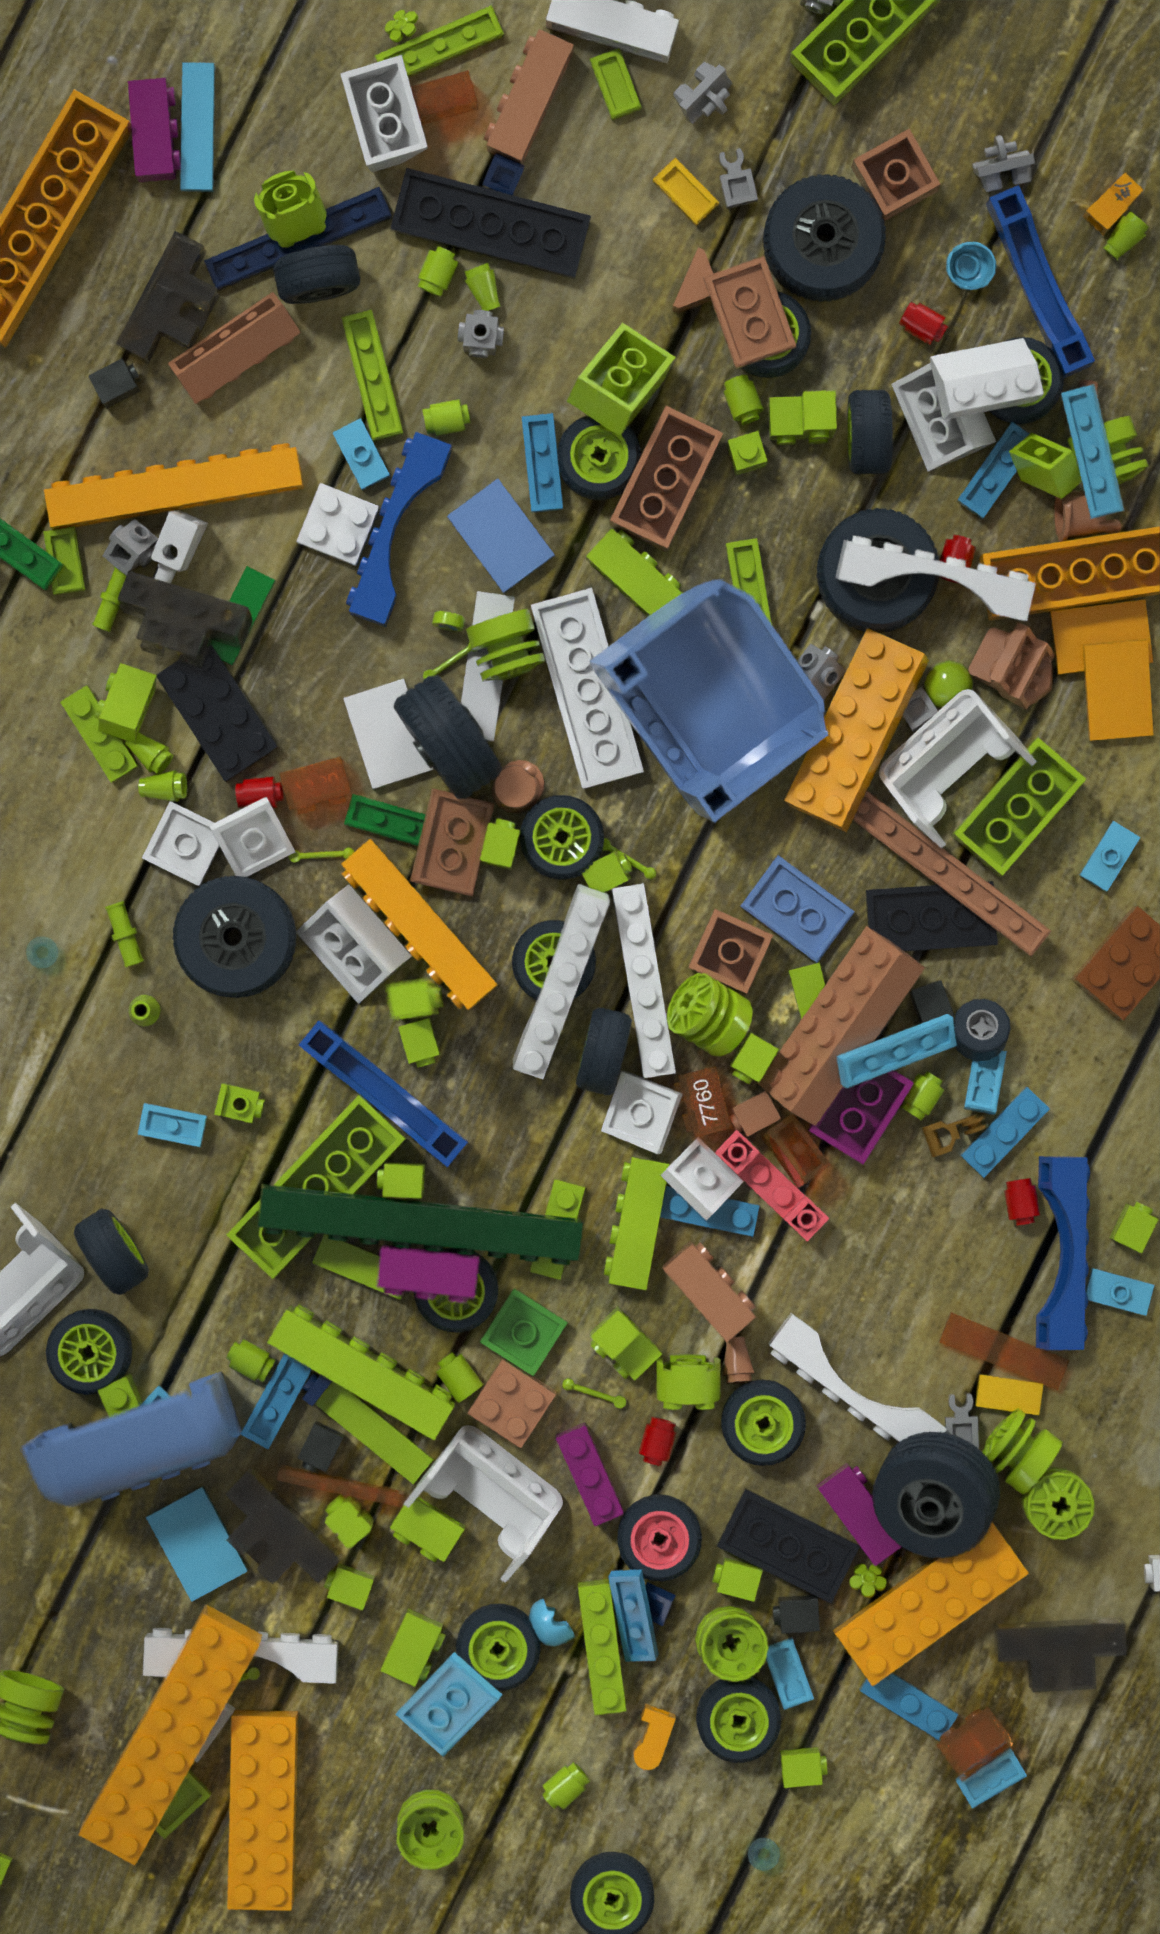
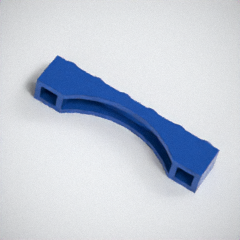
[986,185,1095,378]
[346,432,452,627]
[299,1020,469,1167]
[1036,1156,1090,1350]

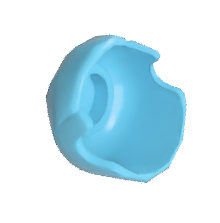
[946,242,996,290]
[529,1599,575,1647]

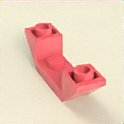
[715,1130,830,1242]

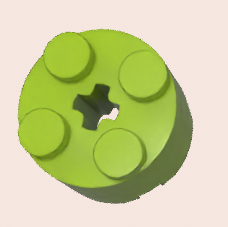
[254,171,327,247]
[657,1354,721,1410]

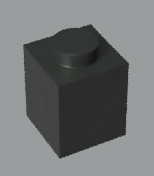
[89,358,141,409]
[909,980,954,1024]
[298,1421,345,1474]
[773,1595,820,1634]

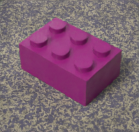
[807,1070,914,1164]
[377,1245,480,1303]

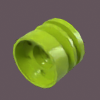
[1067,416,1149,485]
[466,609,545,682]
[667,973,753,1056]
[982,1408,1063,1495]
[1021,1467,1094,1540]
[695,1606,768,1682]
[0,1670,64,1744]
[397,1790,464,1870]

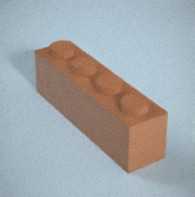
[484,29,574,164]
[168,292,301,404]

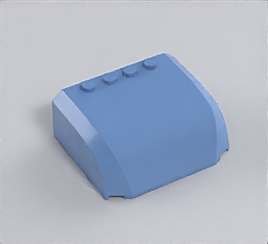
[589,579,828,822]
[22,1371,242,1507]

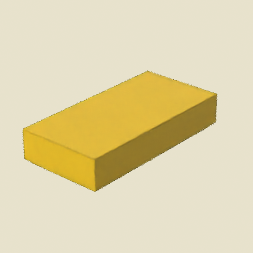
[652,157,720,227]
[975,1374,1044,1415]

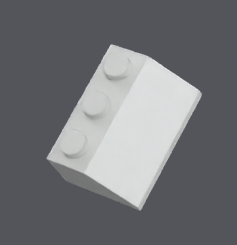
[341,55,428,172]
[930,338,1044,420]
[892,363,996,472]
[296,884,412,1004]

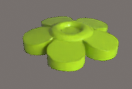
[385,10,418,43]
[849,1564,887,1598]

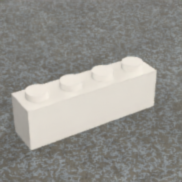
[546,0,679,63]

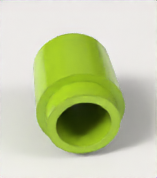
[417,247,459,297]
[723,374,764,425]
[423,399,471,436]
[900,1071,945,1121]
[226,1339,276,1382]
[542,1762,590,1810]

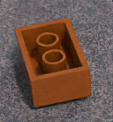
[1071,906,1160,1021]

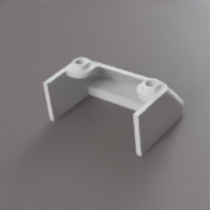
[879,689,1037,848]
[0,1203,84,1356]
[404,1425,563,1583]

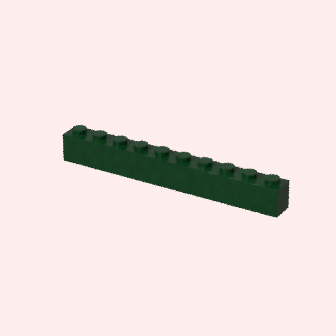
[257,1184,583,1265]

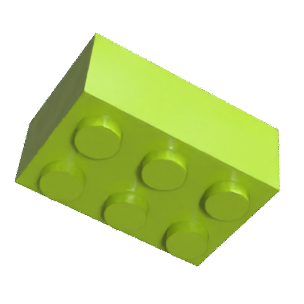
[567,322,676,436]

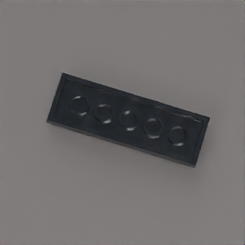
[390,168,591,279]

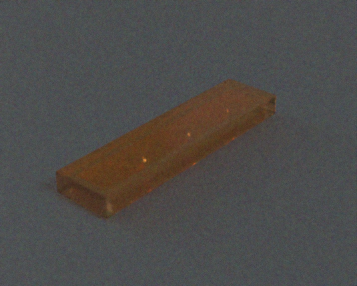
[939,1312,1070,1390]
[277,1465,406,1507]

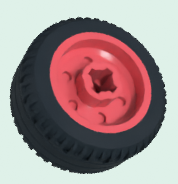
[617,1494,702,1581]

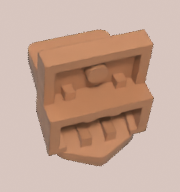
[968,623,1055,710]

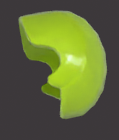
[924,660,973,709]

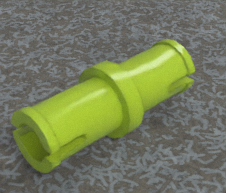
[92,566,133,632]
[105,901,144,967]

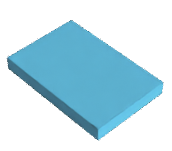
[146,1486,248,1602]
[395,1652,502,1757]

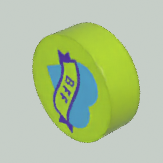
[432,611,465,632]

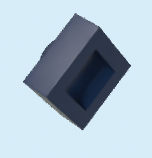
[483,153,525,195]
[302,1374,332,1406]
[645,1582,676,1626]

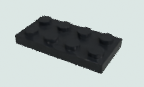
[156,640,279,782]
[865,881,998,951]
[717,1488,860,1604]

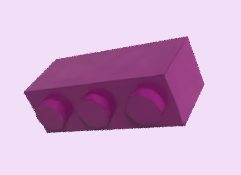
[128,78,181,182]
[556,1422,624,1527]
[816,1463,902,1566]

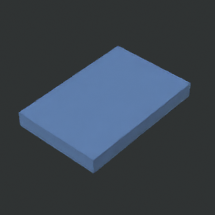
[447,478,555,593]
[740,855,855,963]

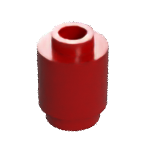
[899,302,948,345]
[939,535,976,584]
[235,776,283,809]
[1004,1178,1041,1226]
[638,1417,677,1466]

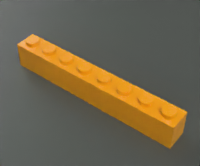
[44,443,304,530]

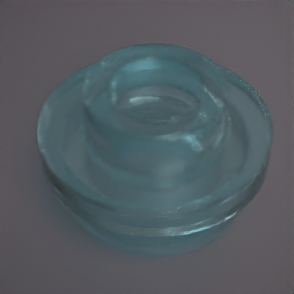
[26,936,58,968]
[748,1838,780,1871]

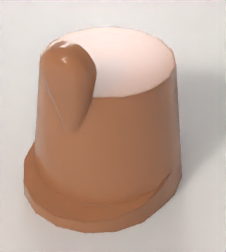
[1054,490,1121,542]
[491,760,544,814]

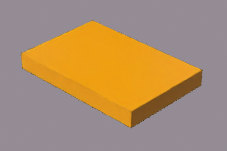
[1050,599,1153,675]
[1083,639,1153,741]

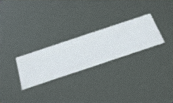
[461,591,515,741]

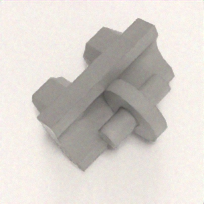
[673,62,732,124]
[972,135,1035,192]

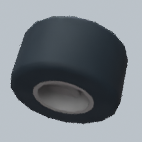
[954,999,1011,1061]

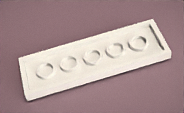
[531,588,644,790]

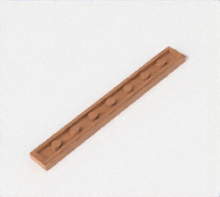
[852,791,1051,957]

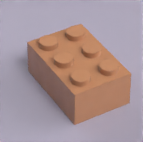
[662,1241,756,1342]

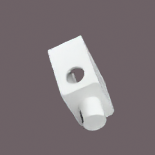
[151,510,208,586]

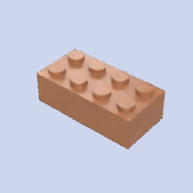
[610,406,723,553]

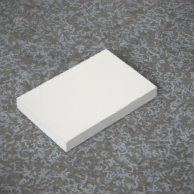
[343,679,433,789]

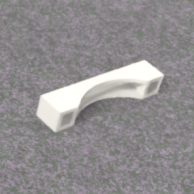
[835,536,1036,621]
[612,883,676,1078]
[513,884,609,1079]
[768,1313,947,1442]
[143,1628,339,1683]

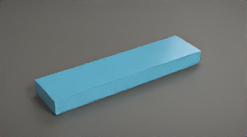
[180,62,215,192]
[1061,385,1124,519]
[836,1014,957,1088]

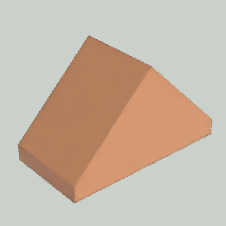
[672,247,713,314]

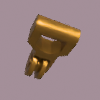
[922,1114,989,1158]

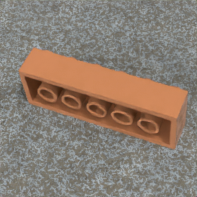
[757,926,925,1126]

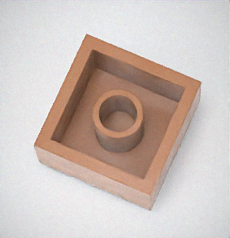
[851,129,941,221]
[688,909,773,994]
[467,1358,556,1448]

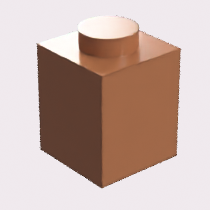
[729,1090,781,1137]

